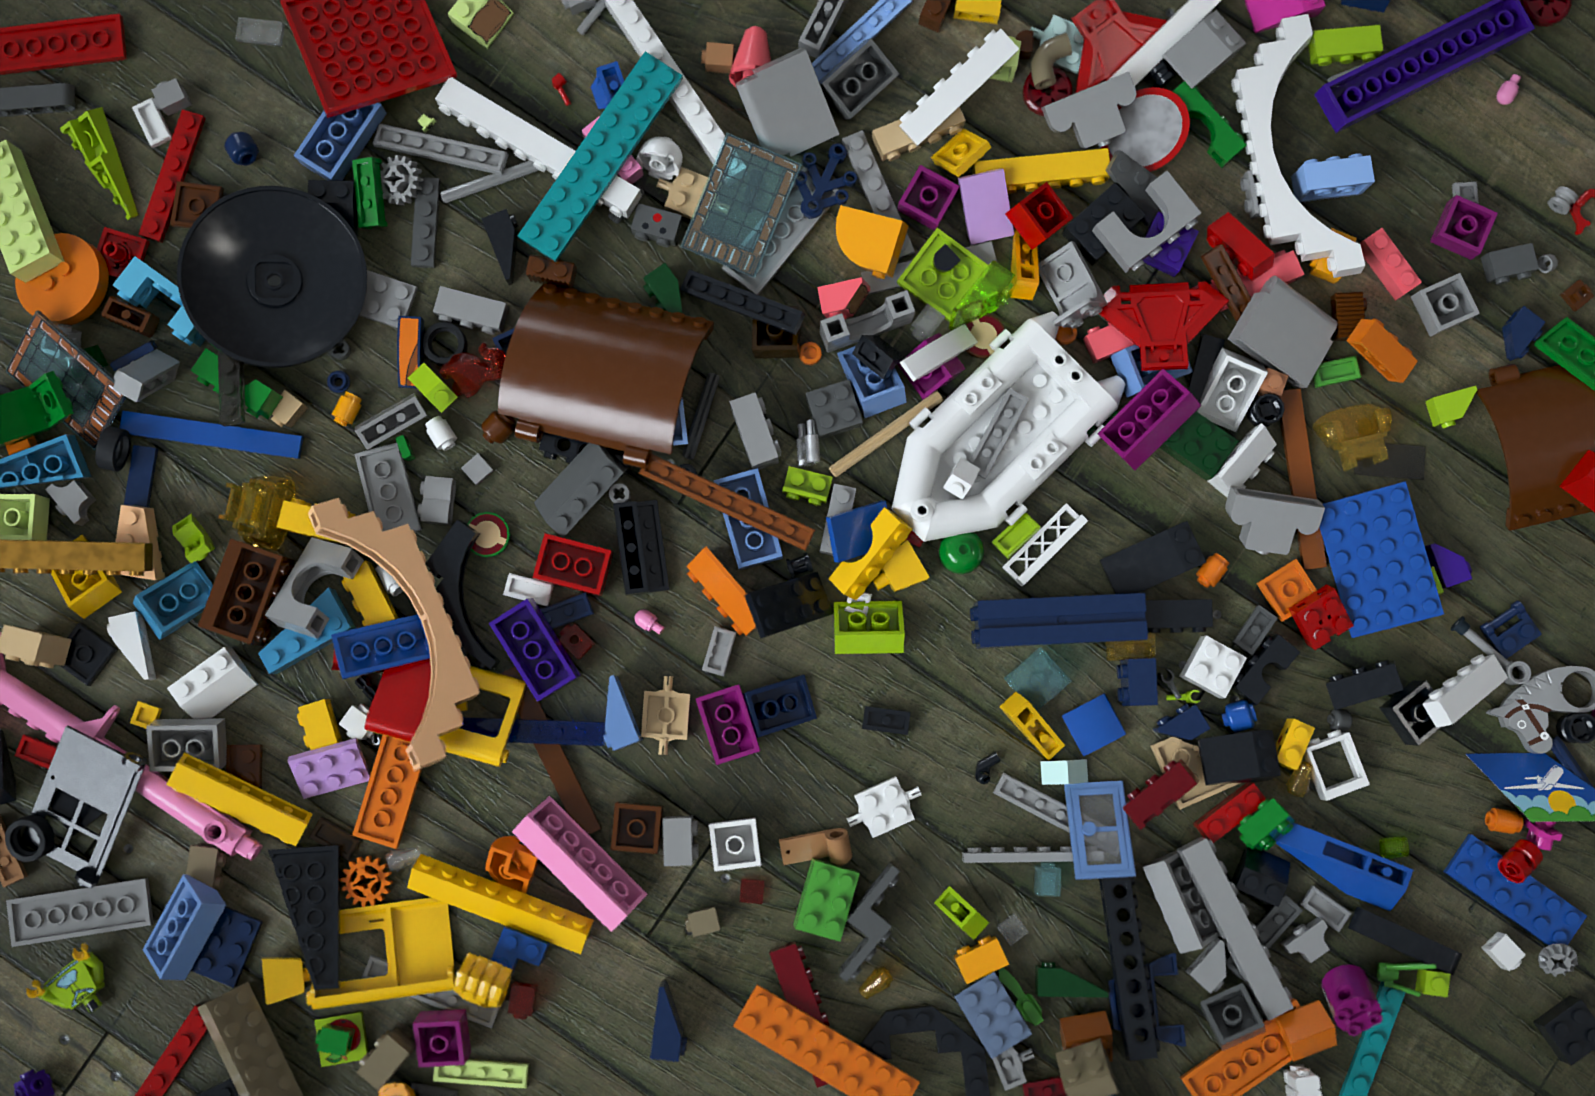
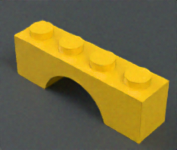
[829,507,913,601]

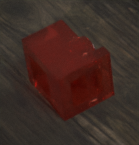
[559,624,596,660]

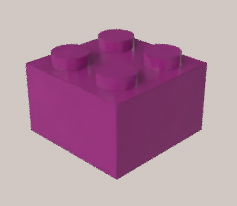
[897,165,960,231]
[1430,195,1498,260]
[413,1009,471,1067]

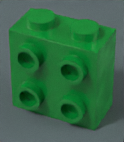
[1238,798,1296,851]

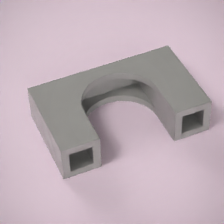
[1092,171,1201,273]
[820,290,915,353]
[265,537,364,639]

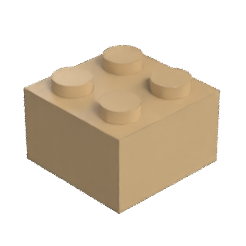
[0,625,72,669]

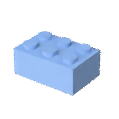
[1291,153,1375,202]

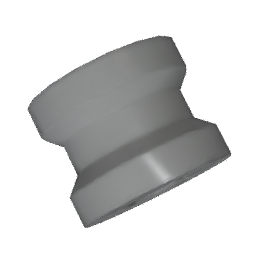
[1548,186,1578,215]

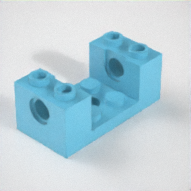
[113,256,205,347]

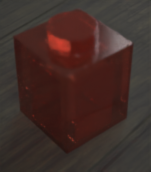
[508,982,538,1019]

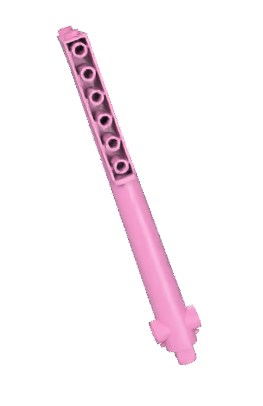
[0,632,263,861]

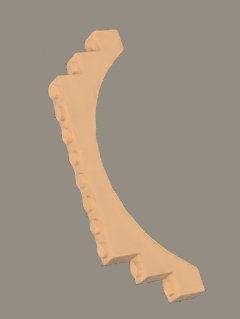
[308,498,480,771]

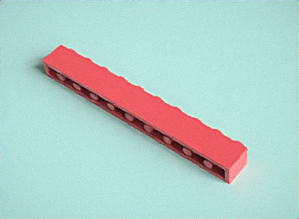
[1083,250,1305,364]

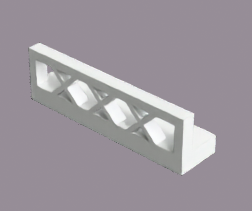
[1002,503,1088,587]

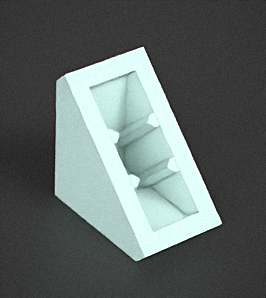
[1040,759,1088,785]

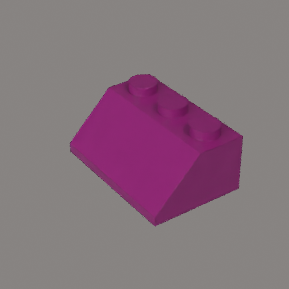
[695,684,761,765]

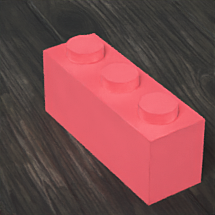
[1360,228,1422,301]

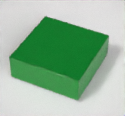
[395,435,416,462]

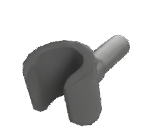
[1157,668,1182,700]

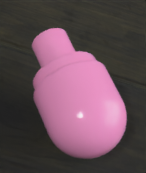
[1496,74,1521,105]
[634,609,665,635]

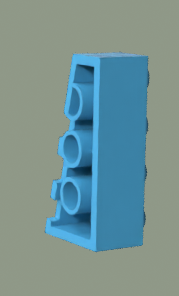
[0,434,92,489]
[258,588,356,674]

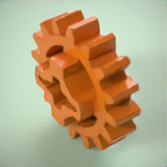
[340,855,393,907]

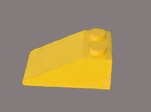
[51,534,122,619]

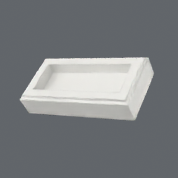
[132,98,172,148]
[503,573,554,607]

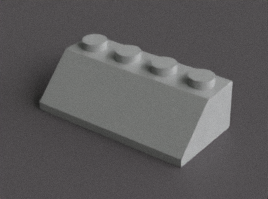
[1143,850,1220,954]

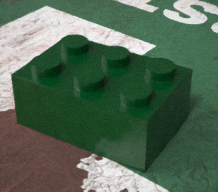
[1159,411,1238,481]

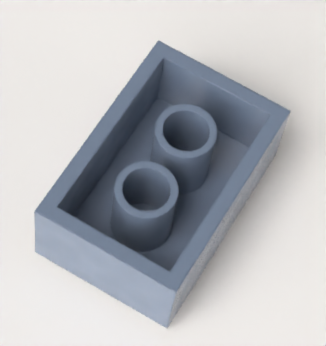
[954,972,1032,1059]

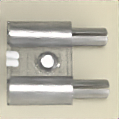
[796,419,821,467]

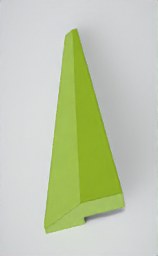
[60,107,138,220]

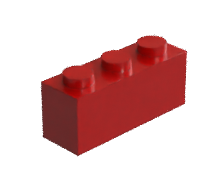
[1207,212,1275,281]
[1193,782,1266,843]

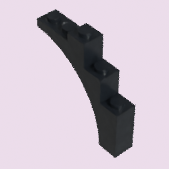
[425,520,500,670]

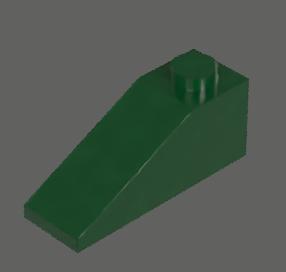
[1035,961,1108,998]

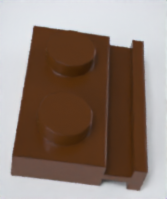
[226,745,263,789]

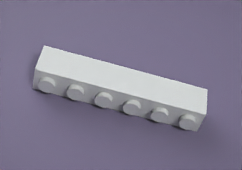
[899,29,1019,147]

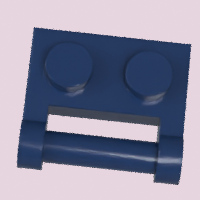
[1480,601,1542,659]

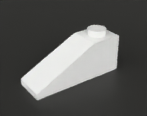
[107,611,156,680]

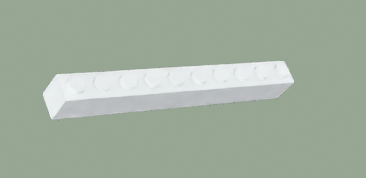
[605,0,747,187]
[435,77,642,219]

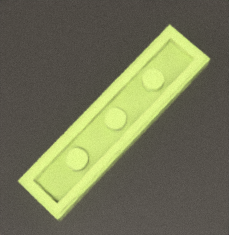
[433,1059,529,1089]

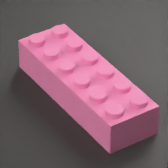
[512,796,648,932]

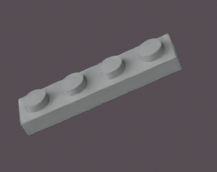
[969,388,1029,479]

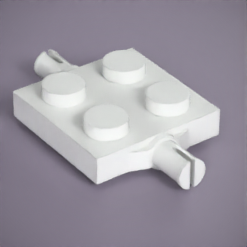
[846,776,922,838]

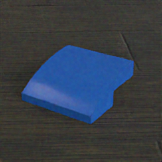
[1062,693,1127,757]

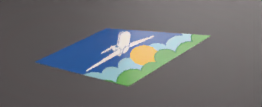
[1465,753,1595,822]

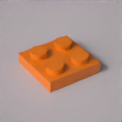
[1256,559,1317,622]

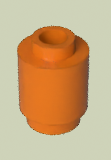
[1196,553,1229,588]
[1485,808,1523,834]

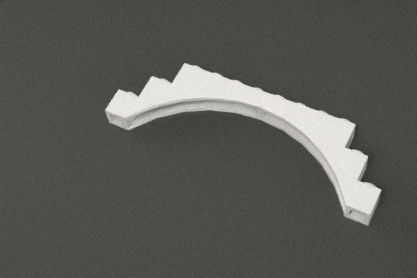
[1232,14,1365,278]

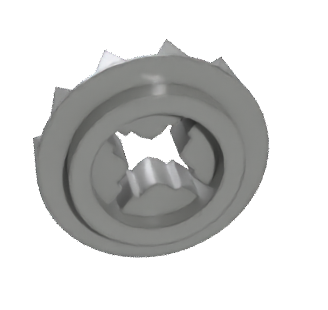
[1538,943,1578,977]

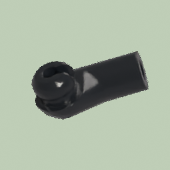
[975,752,1001,785]

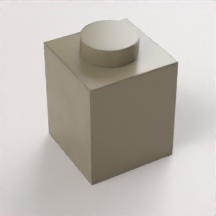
[685,905,721,937]

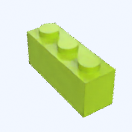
[1308,25,1383,66]

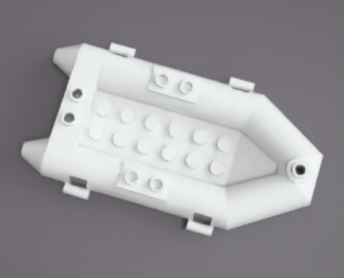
[892,312,1126,542]

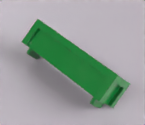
[352,157,388,230]

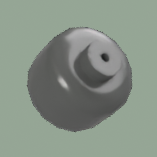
[1327,709,1353,732]

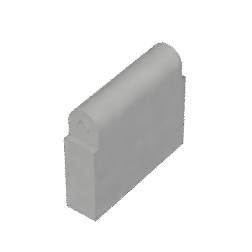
[735,47,839,157]
[1228,276,1338,388]

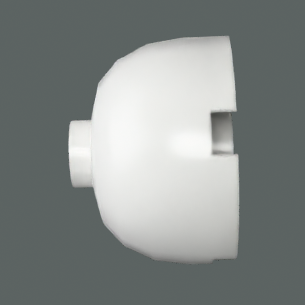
[636,137,683,180]

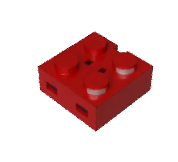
[1288,584,1353,650]

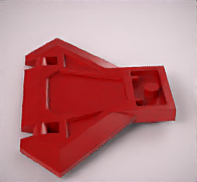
[1071,0,1168,93]
[1099,281,1229,371]

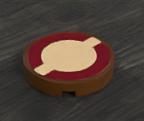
[965,314,1005,359]

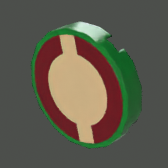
[467,512,511,558]

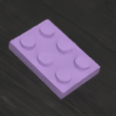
[288,738,371,799]

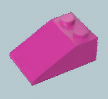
[1245,0,1325,33]

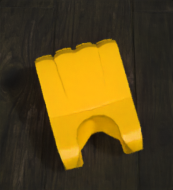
[453,953,513,1008]

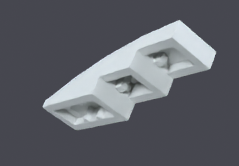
[900,324,977,381]

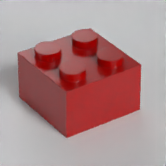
[1005,182,1074,250]

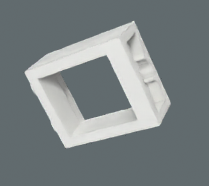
[1304,729,1370,801]

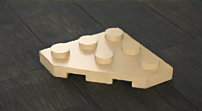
[1150,736,1240,810]

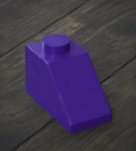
[1425,543,1472,588]

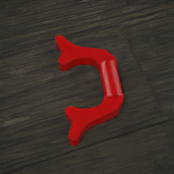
[1570,189,1595,235]

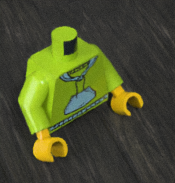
[26,943,105,1013]

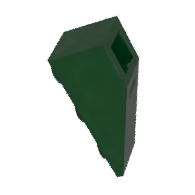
[642,263,683,313]

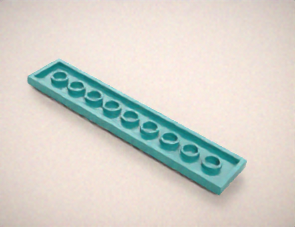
[517,51,683,262]

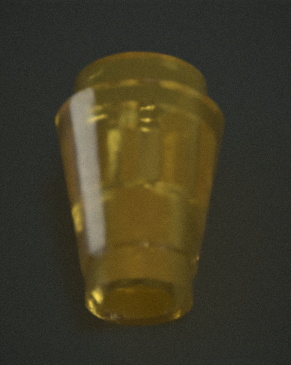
[1286,761,1313,797]
[858,966,893,999]

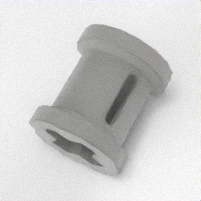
[609,483,631,503]

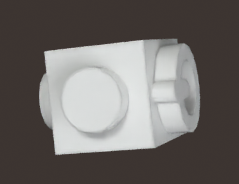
[339,703,375,741]

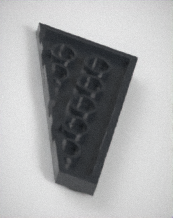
[268,845,340,990]

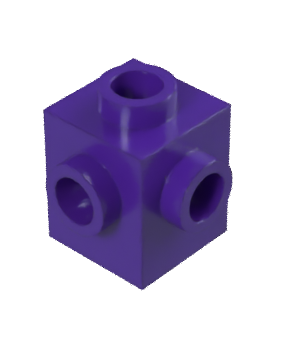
[13,1069,55,1096]

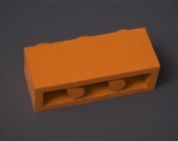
[1347,318,1418,383]

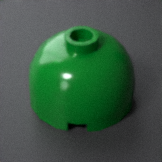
[938,532,984,575]

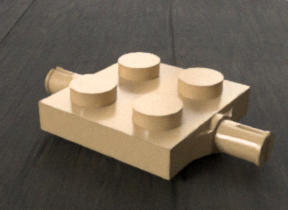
[657,167,730,225]
[641,676,691,755]

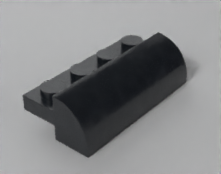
[613,500,670,596]

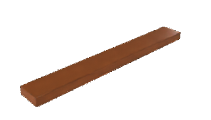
[1279,388,1327,570]
[639,454,816,551]

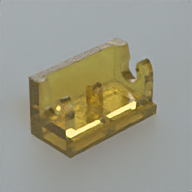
[1106,633,1156,661]

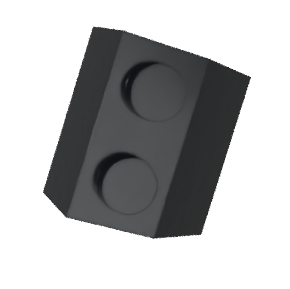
[1231,846,1290,907]

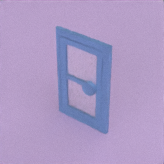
[1064,781,1136,880]

